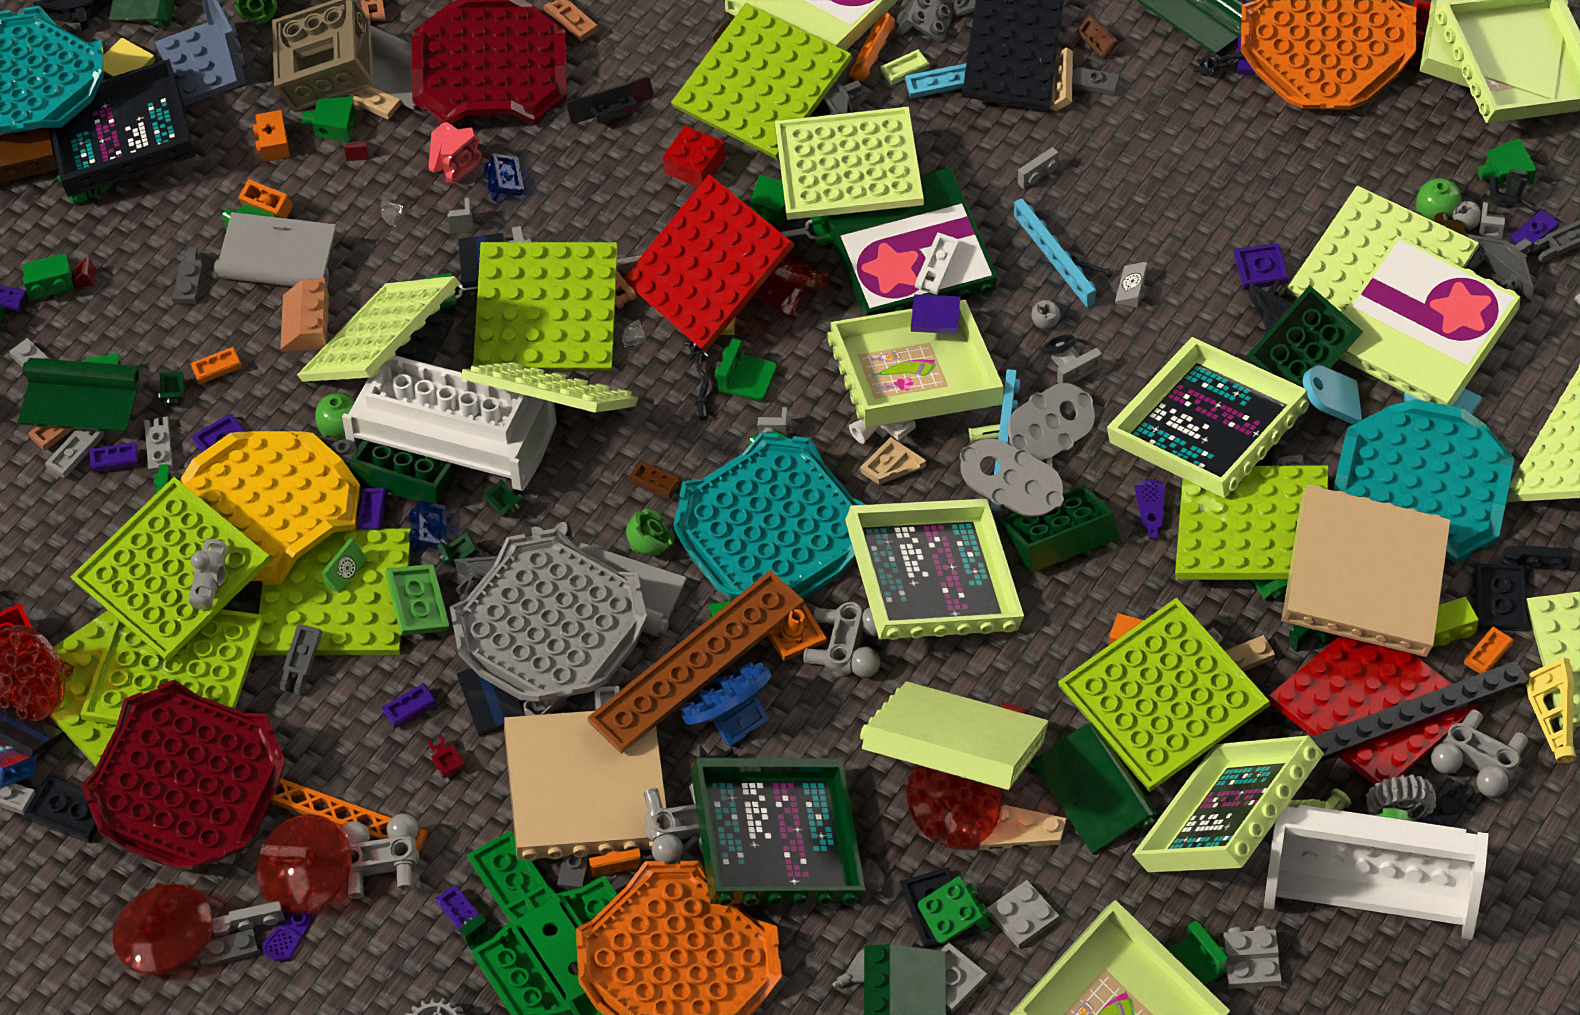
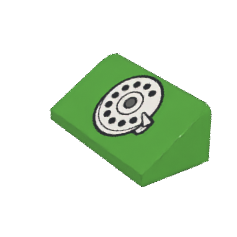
[322,538,367,593]

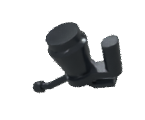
[1489,169,1546,212]

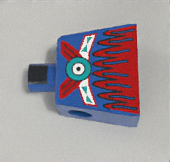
[0,741,37,789]

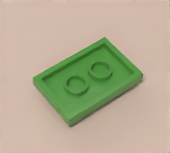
[385,564,449,636]

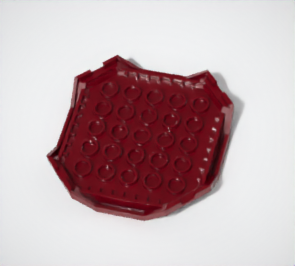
[411,0,567,125]
[81,679,286,870]

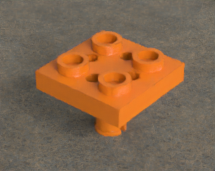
[767,603,827,661]

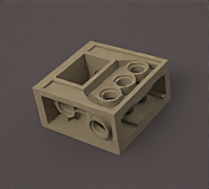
[272,0,373,112]

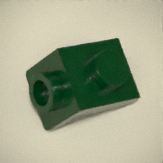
[158,371,185,405]
[483,479,523,517]
[437,532,480,568]
[1289,625,1328,652]
[459,914,494,950]

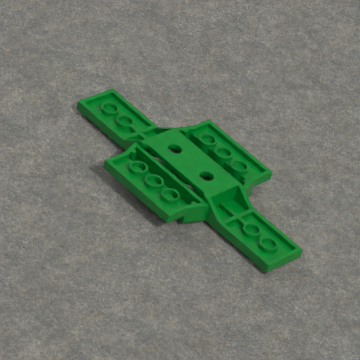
[467,830,617,1015]

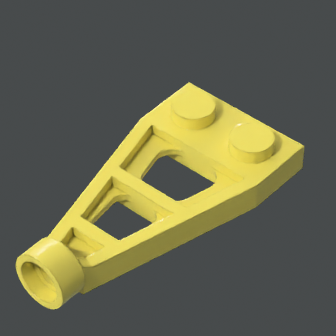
[1526,657,1576,763]

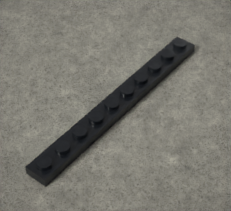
[1310,661,1529,764]

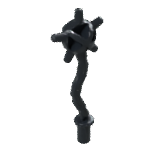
[1193,52,1245,76]
[683,339,717,421]

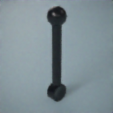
[1071,256,1114,277]

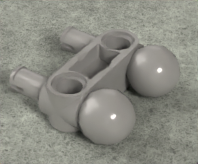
[803,602,880,678]
[1431,709,1528,798]
[643,783,703,864]
[338,813,420,899]

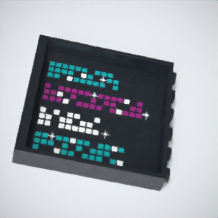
[50,59,196,197]

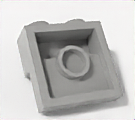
[1223,925,1281,989]

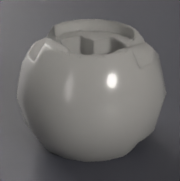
[1453,201,1482,230]
[1031,300,1061,329]

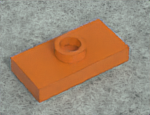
[190,347,242,384]
[1464,627,1514,674]
[589,848,642,877]

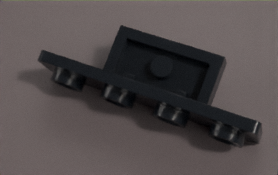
[566,76,654,124]

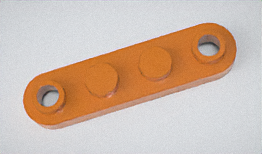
[848,13,895,81]

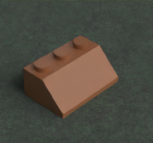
[280,278,329,352]

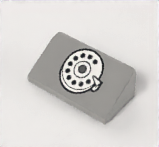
[1115,262,1147,307]

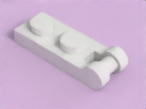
[915,232,959,295]

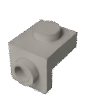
[757,407,792,437]

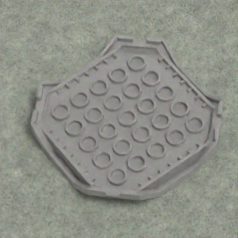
[450,528,647,701]

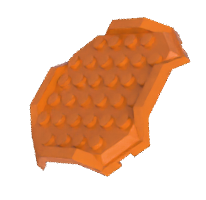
[1241,0,1416,110]
[576,861,782,1015]

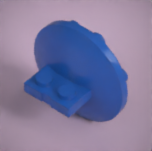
[681,662,772,746]

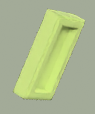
[880,49,930,86]

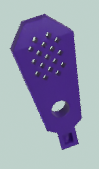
[1134,479,1165,540]
[262,898,318,962]

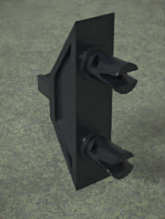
[33,0,113,30]
[1249,279,1292,336]

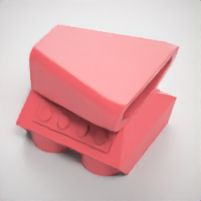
[429,122,482,183]

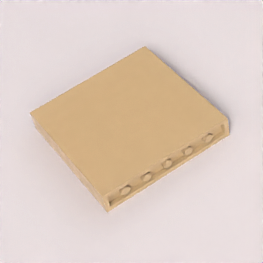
[1281,484,1450,657]
[504,711,666,861]

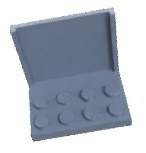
[155,0,246,106]

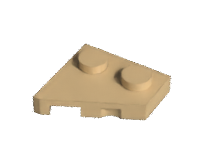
[860,437,926,485]

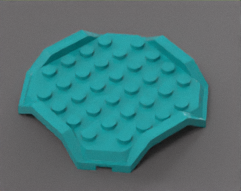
[0,6,104,134]
[1333,399,1514,564]
[674,432,866,600]

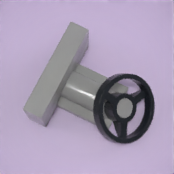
[1044,334,1102,384]

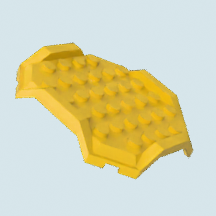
[179,431,361,585]

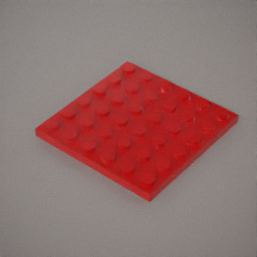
[623,174,795,352]
[1268,636,1479,785]

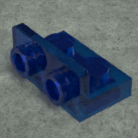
[484,153,524,201]
[409,500,447,552]

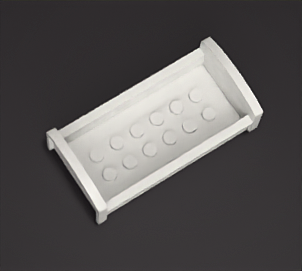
[342,356,556,491]
[1264,805,1488,940]

